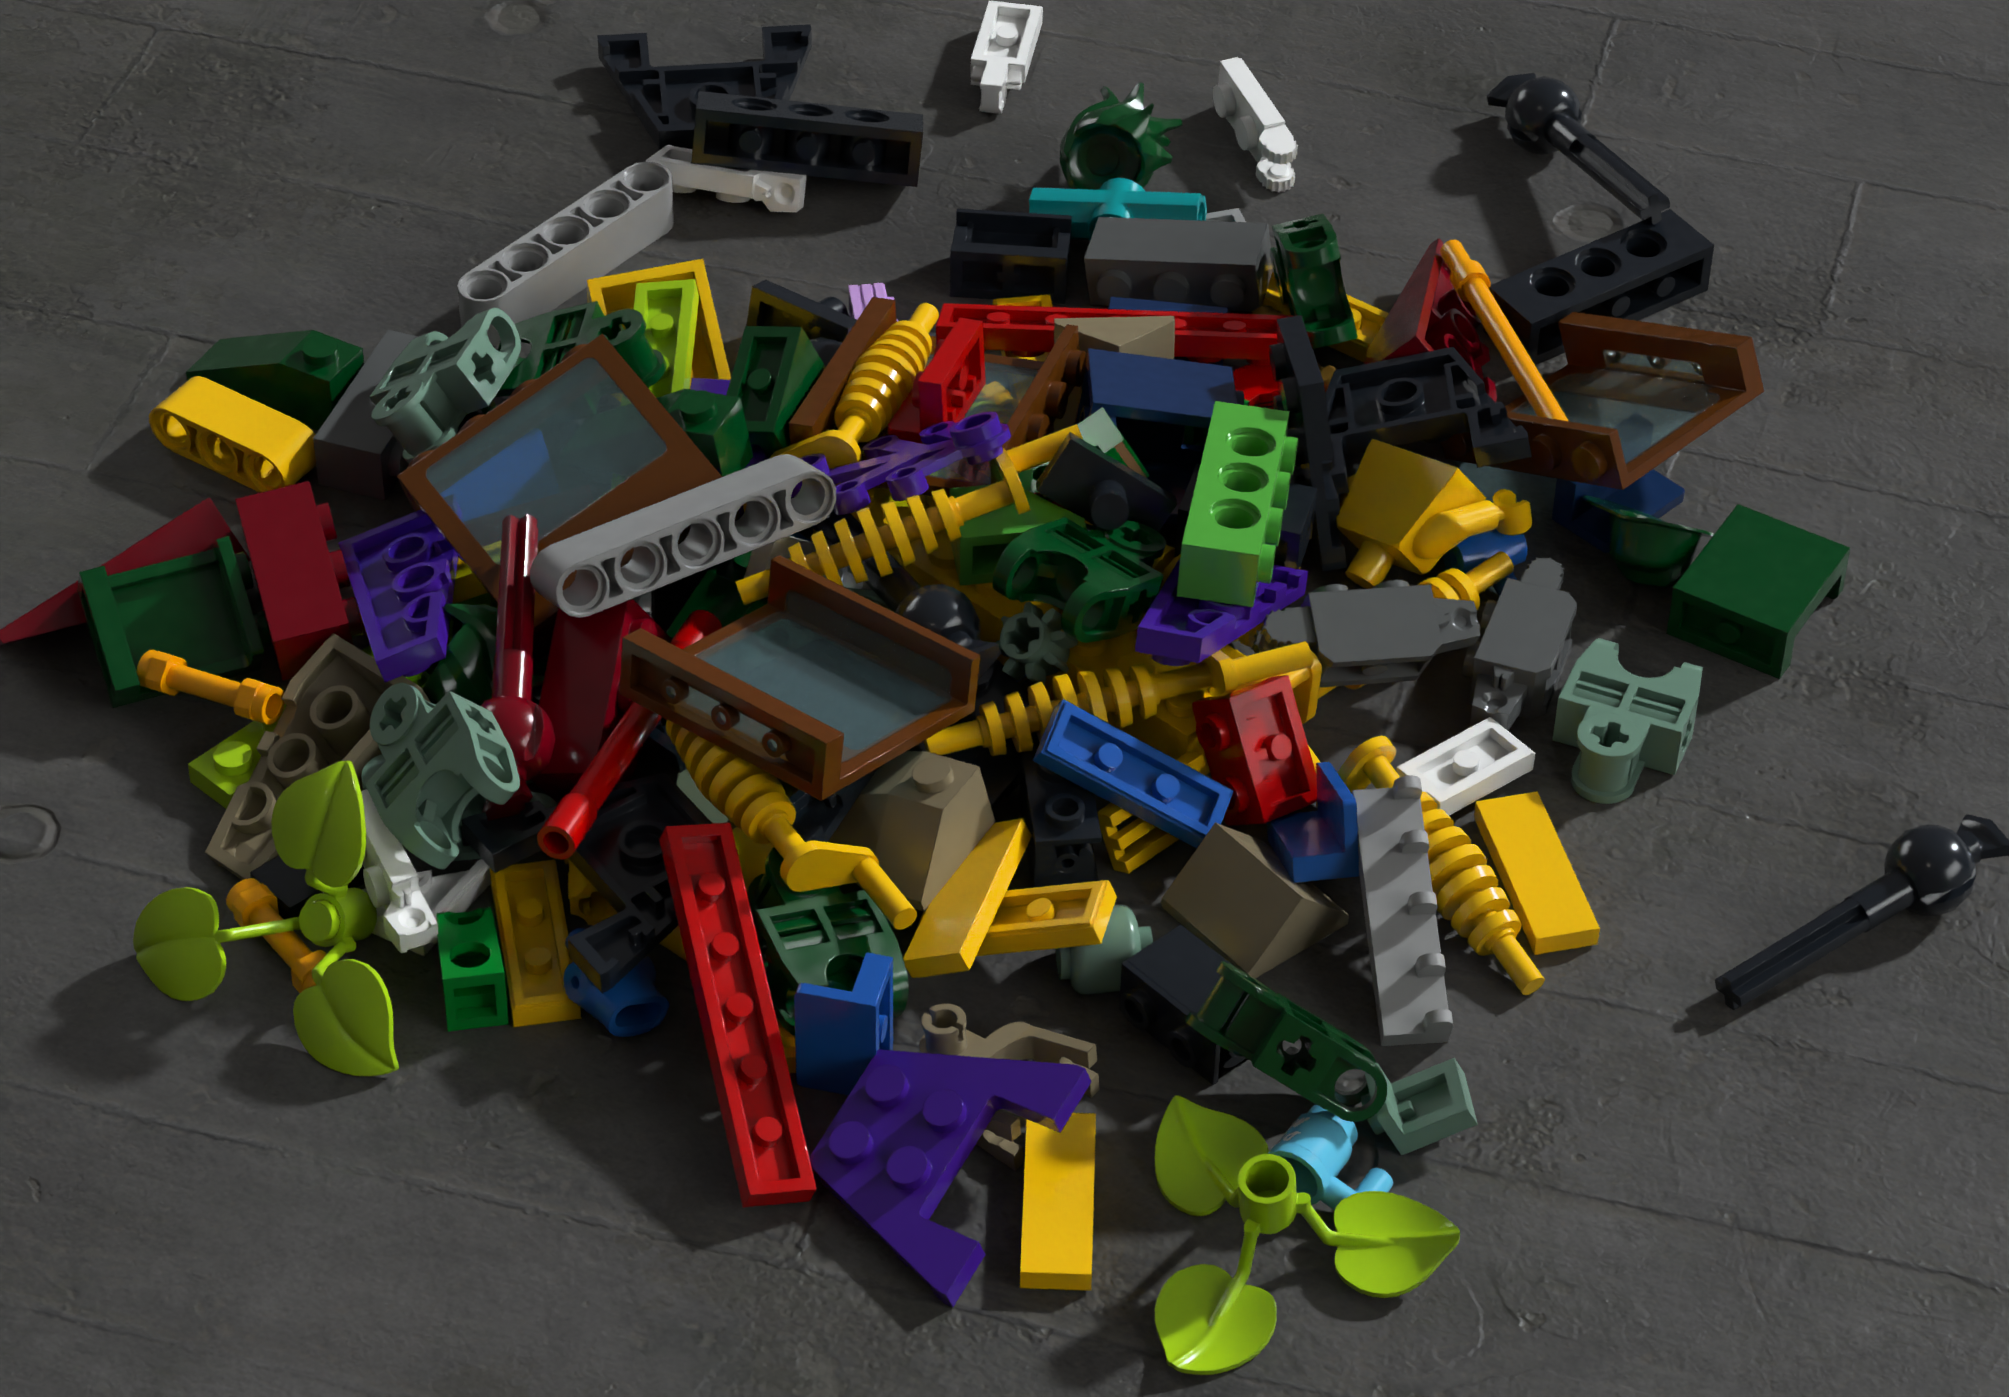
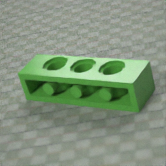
[1177,401,1298,607]

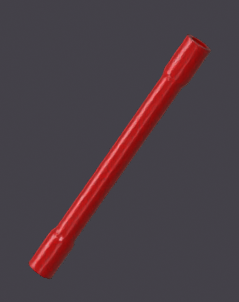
[537,610,722,860]

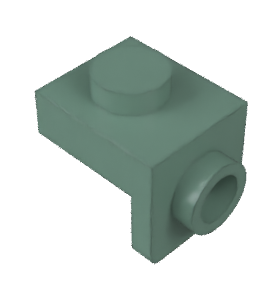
[1361,1058,1478,1155]

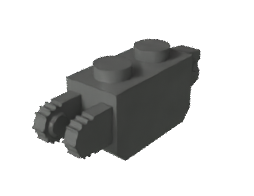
[1462,557,1577,731]
[1251,580,1481,687]

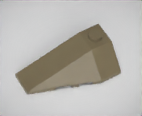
[205,633,431,880]
[778,751,996,911]

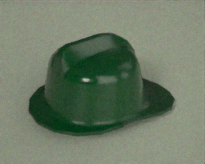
[1583,495,1714,588]

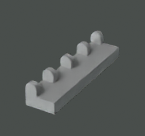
[1352,775,1453,1046]

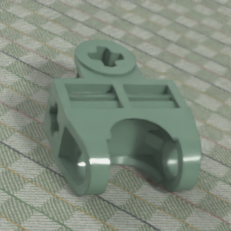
[369,308,521,464]
[1553,638,1703,804]
[365,683,520,869]

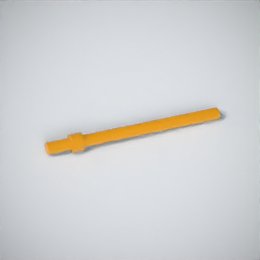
[1440,240,1569,421]

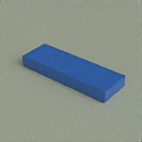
[1033,699,1234,848]

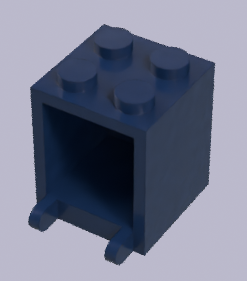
[1074,348,1244,525]

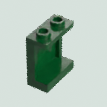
[726,326,826,499]
[1666,504,1850,679]
[77,536,271,708]

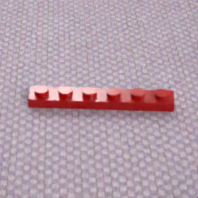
[936,303,1293,366]
[659,823,817,1207]

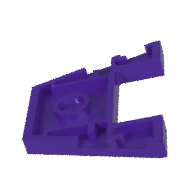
[809,1049,1091,1307]

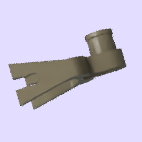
[919,1004,1100,1171]

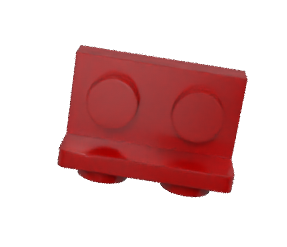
[888,318,986,444]
[1192,675,1317,826]

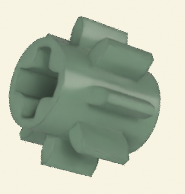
[995,602,1078,686]

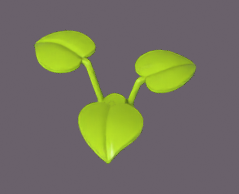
[133,760,399,1076]
[1154,1095,1460,1375]

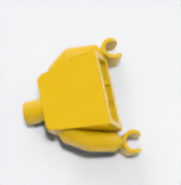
[1336,439,1532,589]

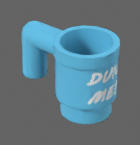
[1268,1105,1393,1211]

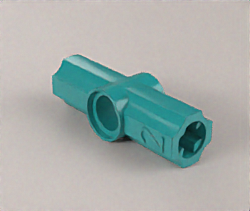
[1029,178,1207,240]

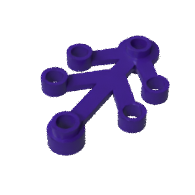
[791,412,1011,515]

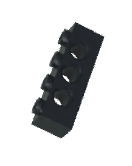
[691,91,923,187]
[1483,209,1714,365]

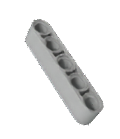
[457,162,674,346]
[530,454,836,618]

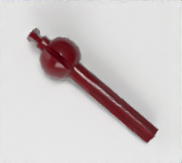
[481,514,556,821]

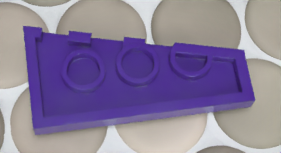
[338,496,463,682]
[1135,558,1308,666]

